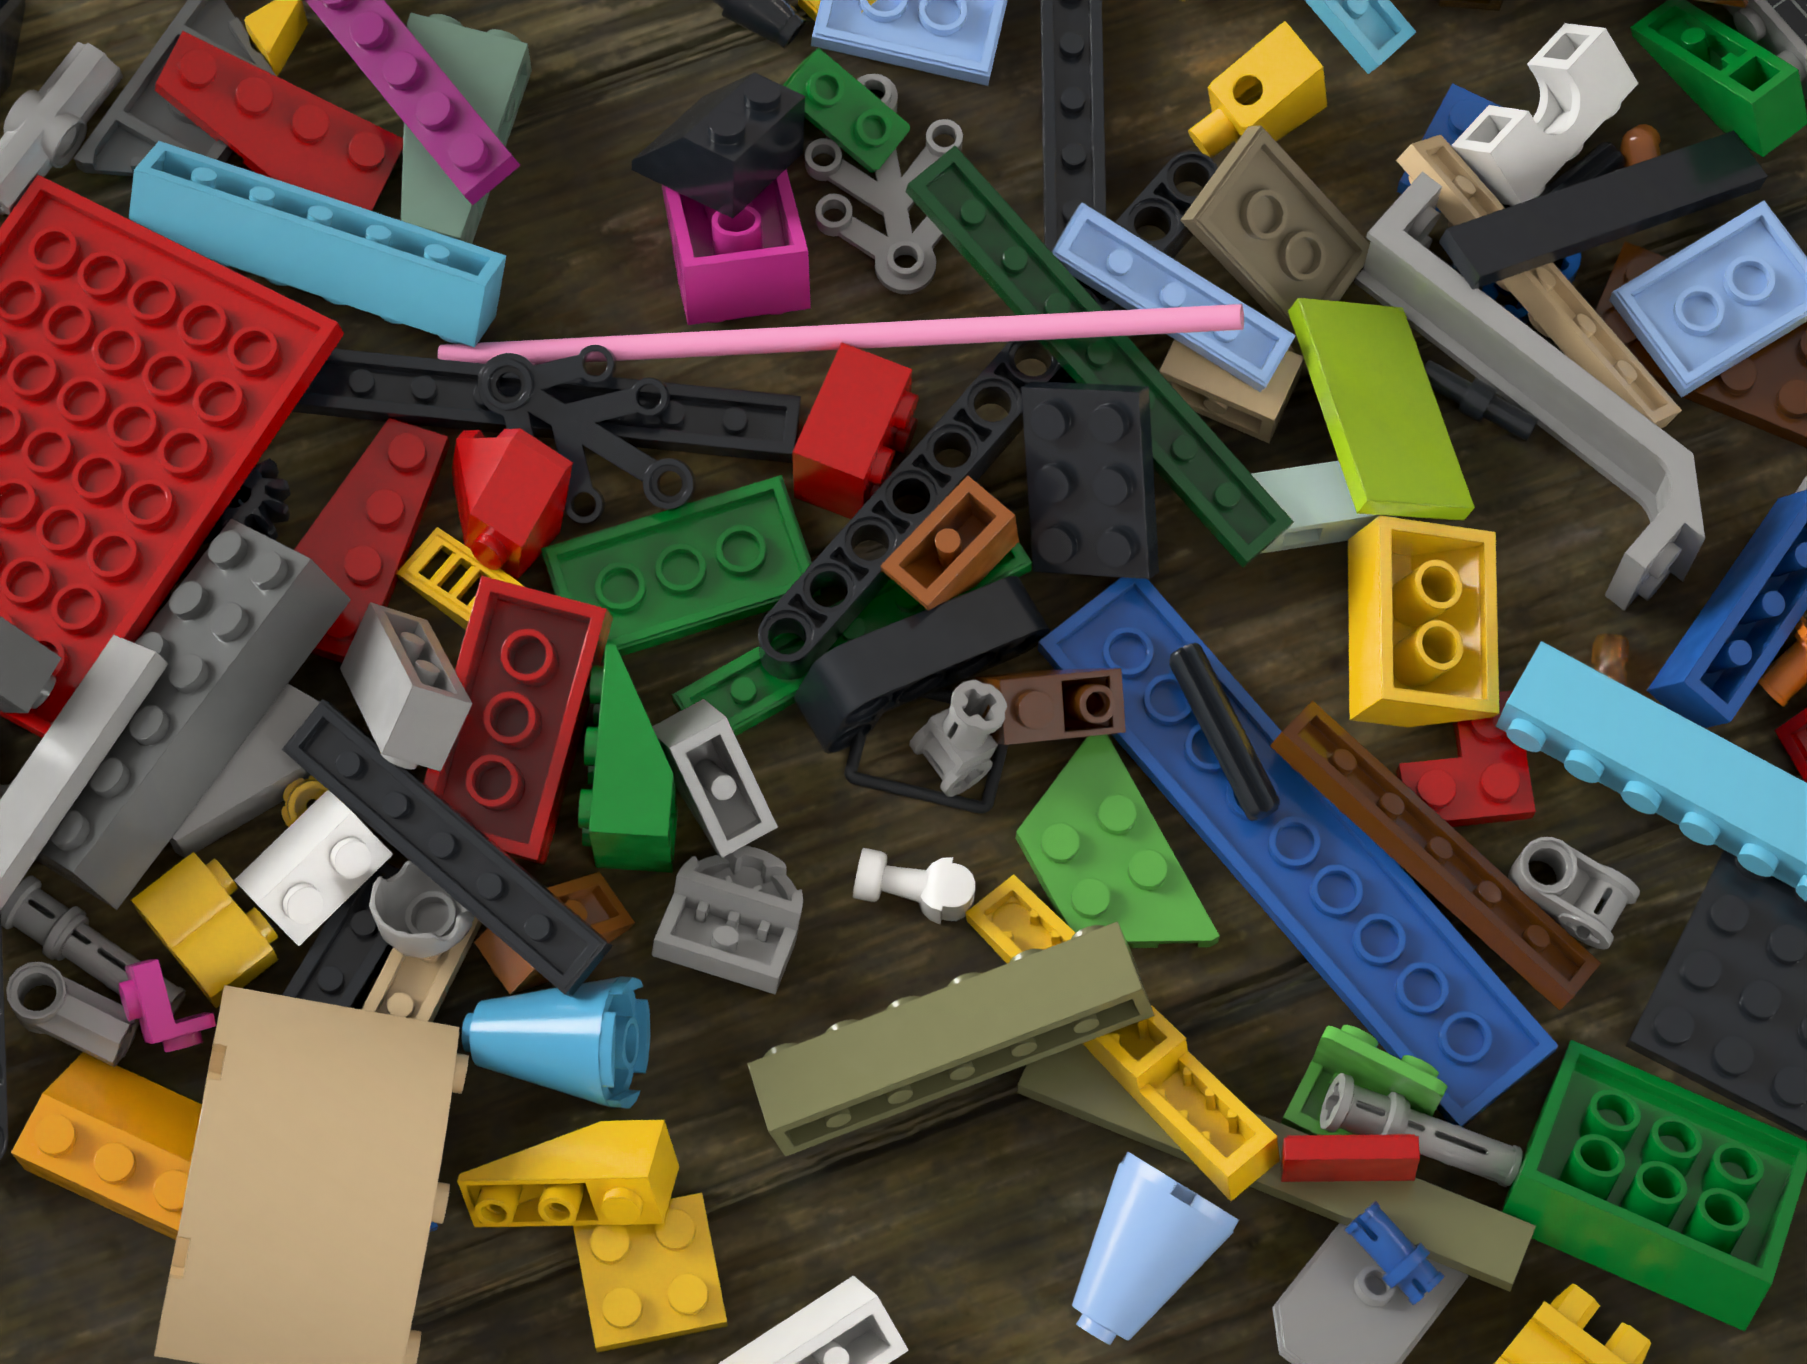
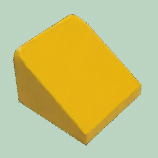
[244,0,308,76]

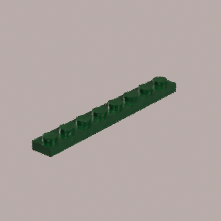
[905,145,1294,568]

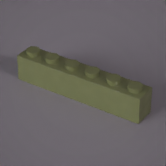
[747,921,1155,1157]

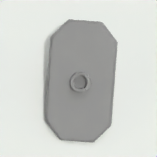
[1272,1223,1468,1364]

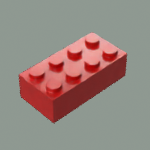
[424,576,613,865]

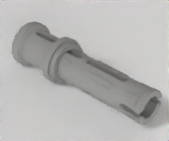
[1,876,186,1015]
[1320,1073,1522,1187]

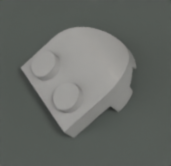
[652,846,803,995]

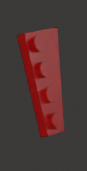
[155,31,403,211]
[294,418,450,663]

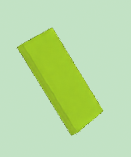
[1288,298,1475,521]

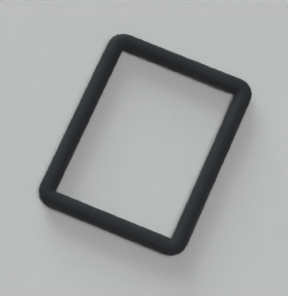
[844,689,1008,814]

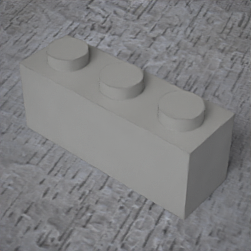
[340,602,472,771]

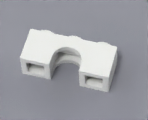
[1451,23,1638,206]

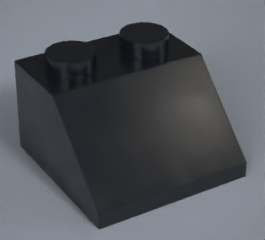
[632,72,805,218]

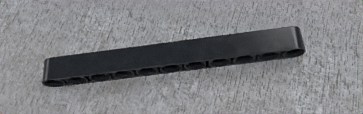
[758,151,1218,680]

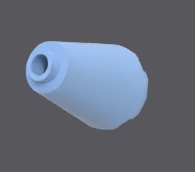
[1072,1152,1239,1345]

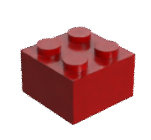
[792,342,919,519]

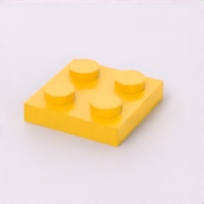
[573,1193,728,1353]

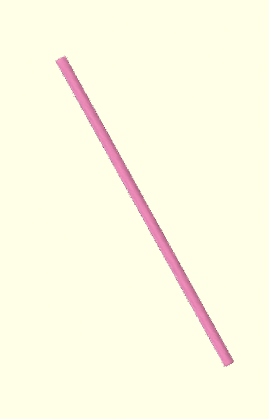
[438,304,1244,365]

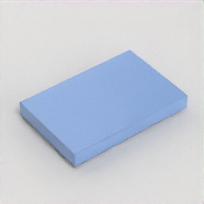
[811,0,1007,86]
[1609,201,1807,398]

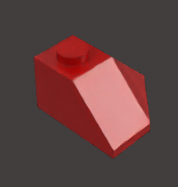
[451,428,573,580]

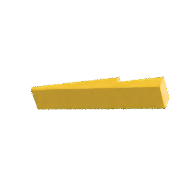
[965,874,1280,1201]

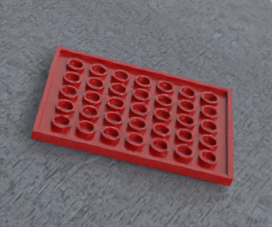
[0,175,344,738]

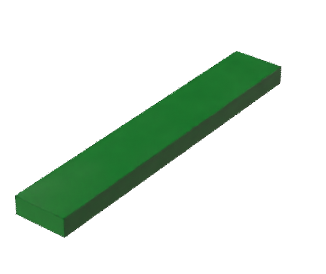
[672,542,1032,736]

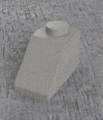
[652,699,778,858]

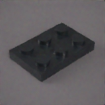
[1021,381,1159,579]

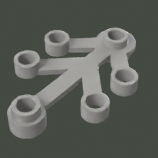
[805,74,963,294]

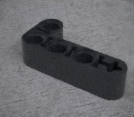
[794,576,1051,754]

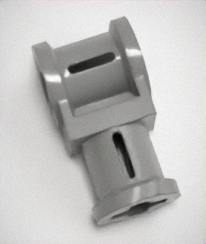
[909,680,1007,797]

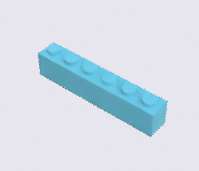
[129,141,506,347]
[1496,641,1807,902]

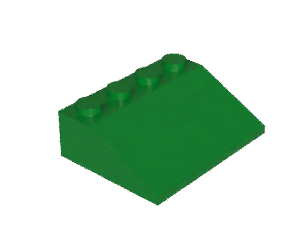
[1501,1040,1807,1331]

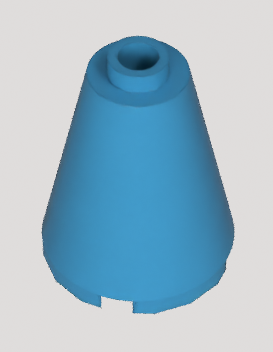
[462,976,651,1109]

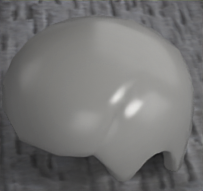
[369,861,475,958]

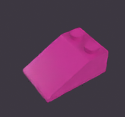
[662,169,811,325]

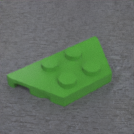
[1016,734,1220,948]

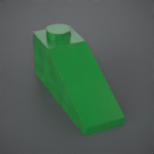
[1630,0,1807,157]

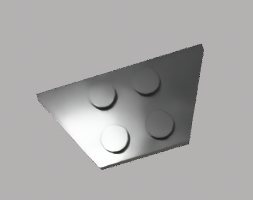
[74,0,276,176]

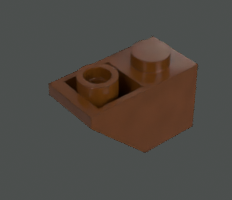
[975,668,1126,745]

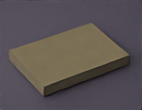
[1180,125,1369,344]

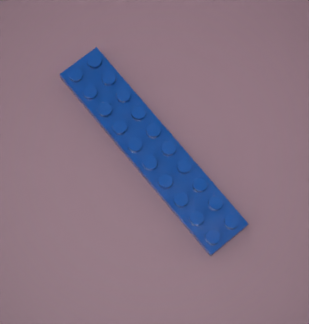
[1038,577,1558,1127]

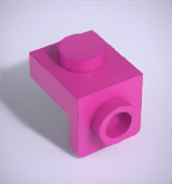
[118,959,217,1052]

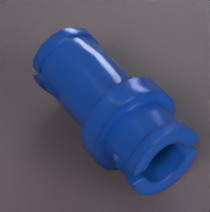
[1344,1201,1445,1305]

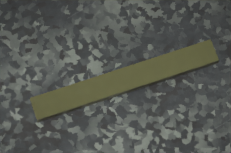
[1017,1044,1536,1292]

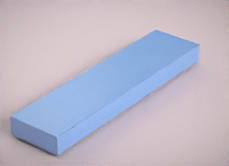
[1051,203,1296,392]

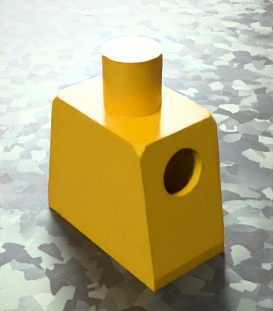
[1188,21,1327,159]

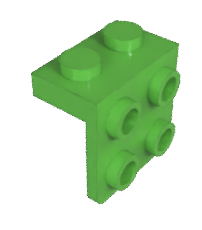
[1281,1025,1448,1135]

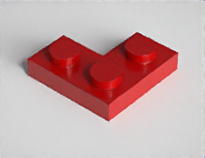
[1396,690,1536,827]

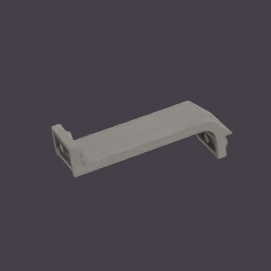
[1354,172,1705,611]

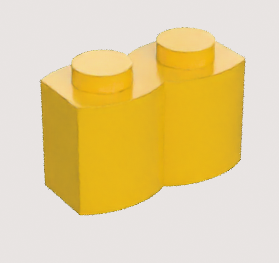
[131,852,278,1008]

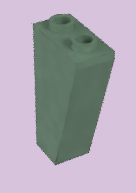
[401,13,532,244]

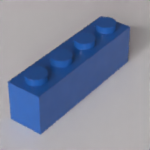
[1647,490,1807,728]

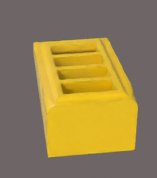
[397,527,525,630]

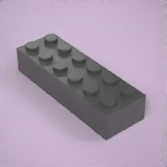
[36,518,351,910]

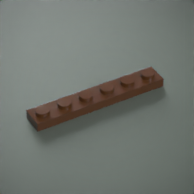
[1270,700,1601,1011]

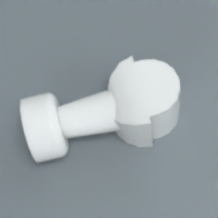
[853,848,975,924]

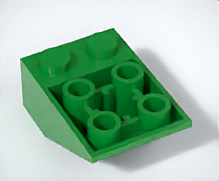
[578,644,678,873]

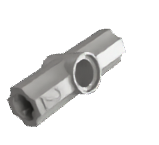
[0,42,123,215]

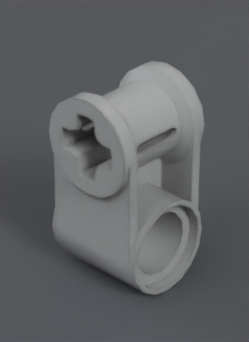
[1508,837,1640,950]

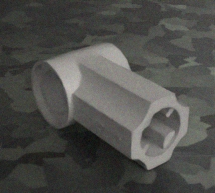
[6,962,140,1067]

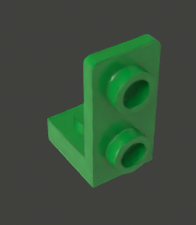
[783,47,910,173]

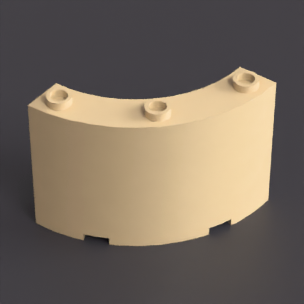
[154,985,469,1364]

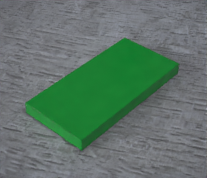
[541,475,821,662]

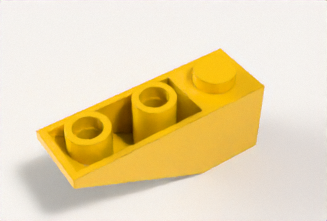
[457,1120,679,1227]

